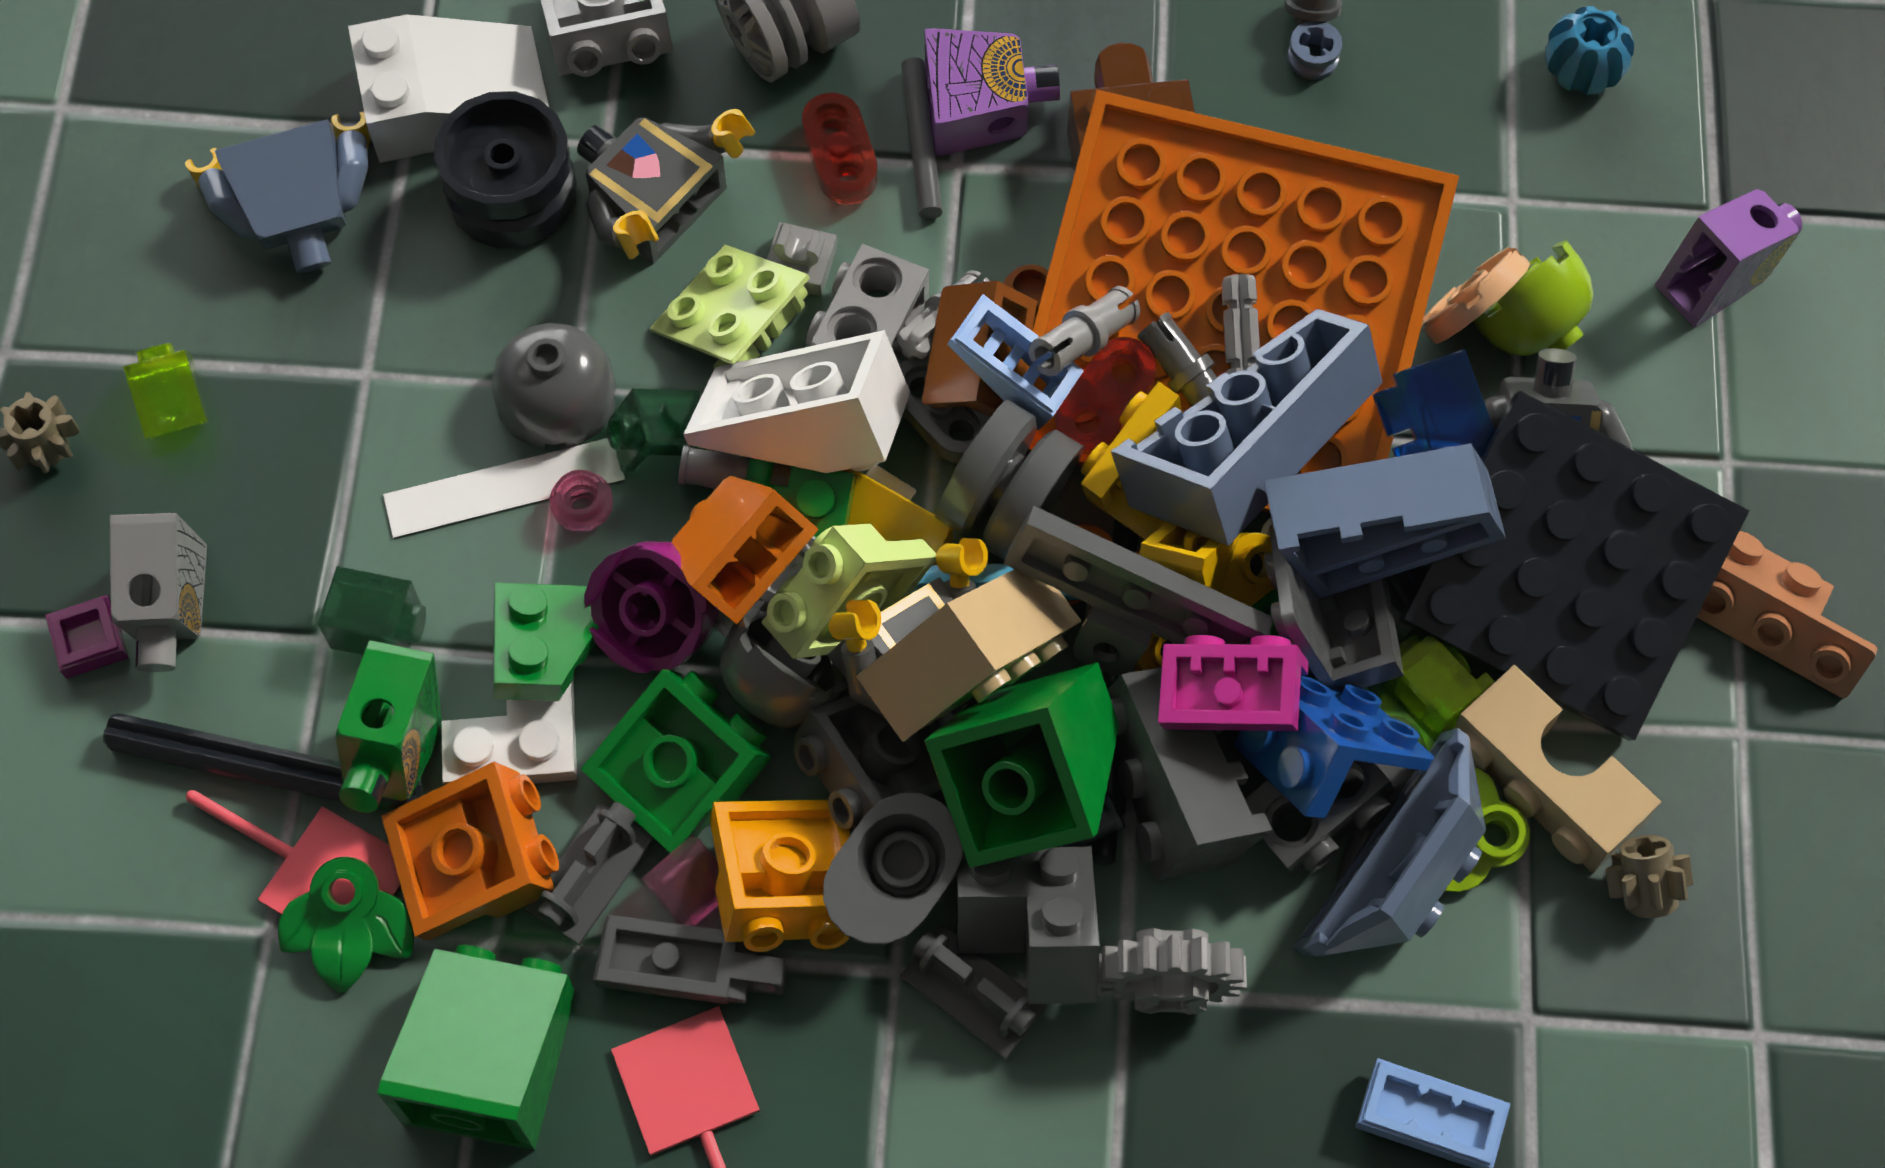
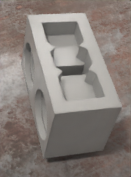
[806,244,929,361]

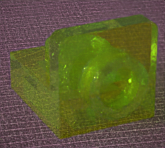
[123,343,209,439]

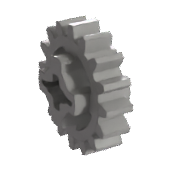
[1098,928,1247,1015]

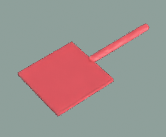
[186,790,401,915]
[611,1006,760,1168]

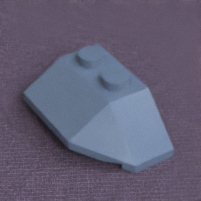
[1292,728,1486,957]

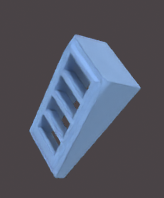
[947,294,1084,430]

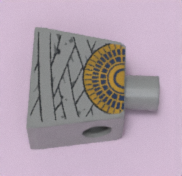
[110,513,207,672]

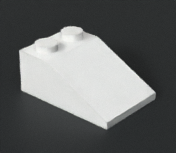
[348,14,549,163]
[683,330,910,473]

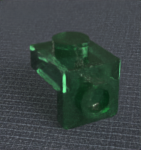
[607,388,708,472]

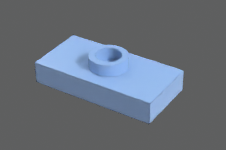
[1355,1058,1511,1168]

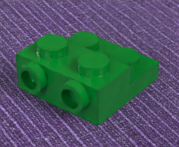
[580,669,773,856]

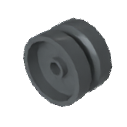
[935,399,1085,561]

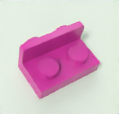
[1158,635,1308,731]

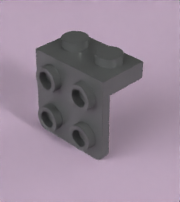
[1264,528,1404,691]

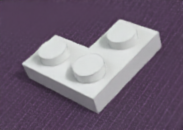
[441,680,577,785]

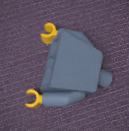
[185,111,371,273]

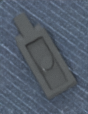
[593,915,788,1005]

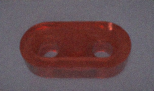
[802,93,878,204]
[1056,337,1156,454]

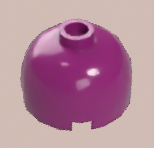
[584,541,718,673]

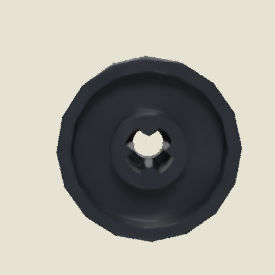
[434,91,577,248]

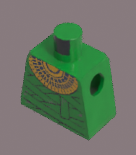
[336,640,442,813]

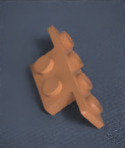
[1697,531,1878,698]

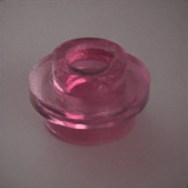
[550,470,613,531]

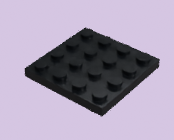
[1399,391,1750,741]

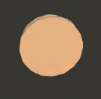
[1421,247,1530,344]

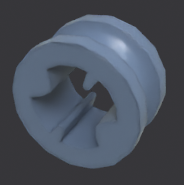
[1287,21,1343,80]

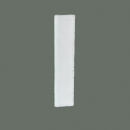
[383,437,625,538]

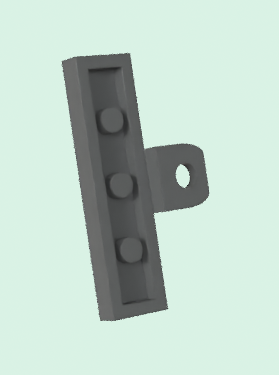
[1003,506,1273,676]

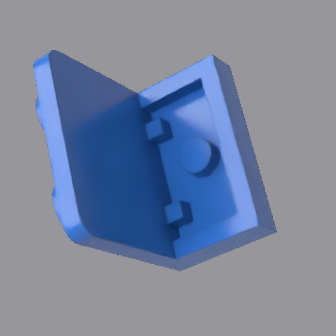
[1233,676,1434,819]

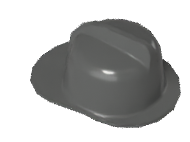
[823,793,963,944]

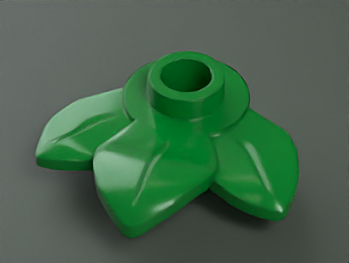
[278,856,414,993]

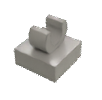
[767,222,837,298]

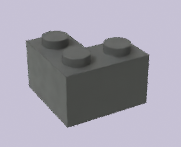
[956,847,1100,1004]

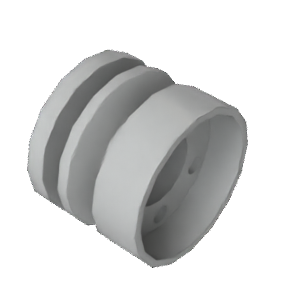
[714,0,860,83]

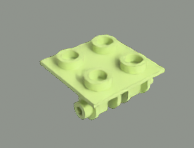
[650,245,810,369]

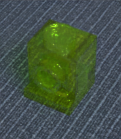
[1383,634,1495,742]

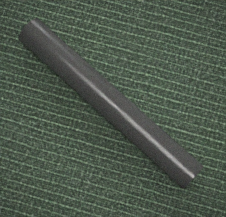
[901,57,943,220]

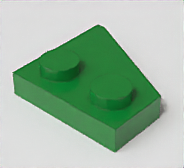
[493,582,599,701]

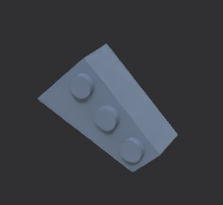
[1264,444,1506,599]

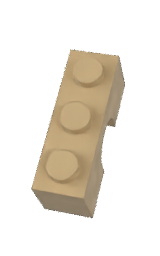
[1453,664,1661,873]

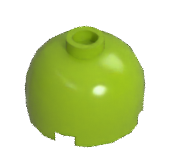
[1472,239,1593,356]

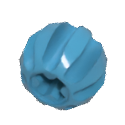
[1545,6,1634,95]

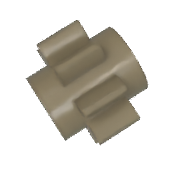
[0,392,80,473]
[1605,835,1694,918]

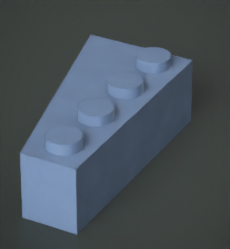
[1111,309,1383,546]

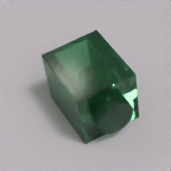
[318,566,426,655]

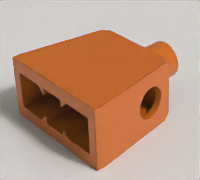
[671,476,819,624]

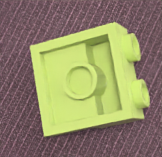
[761,524,936,659]

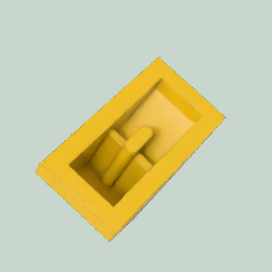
[1140,522,1240,592]

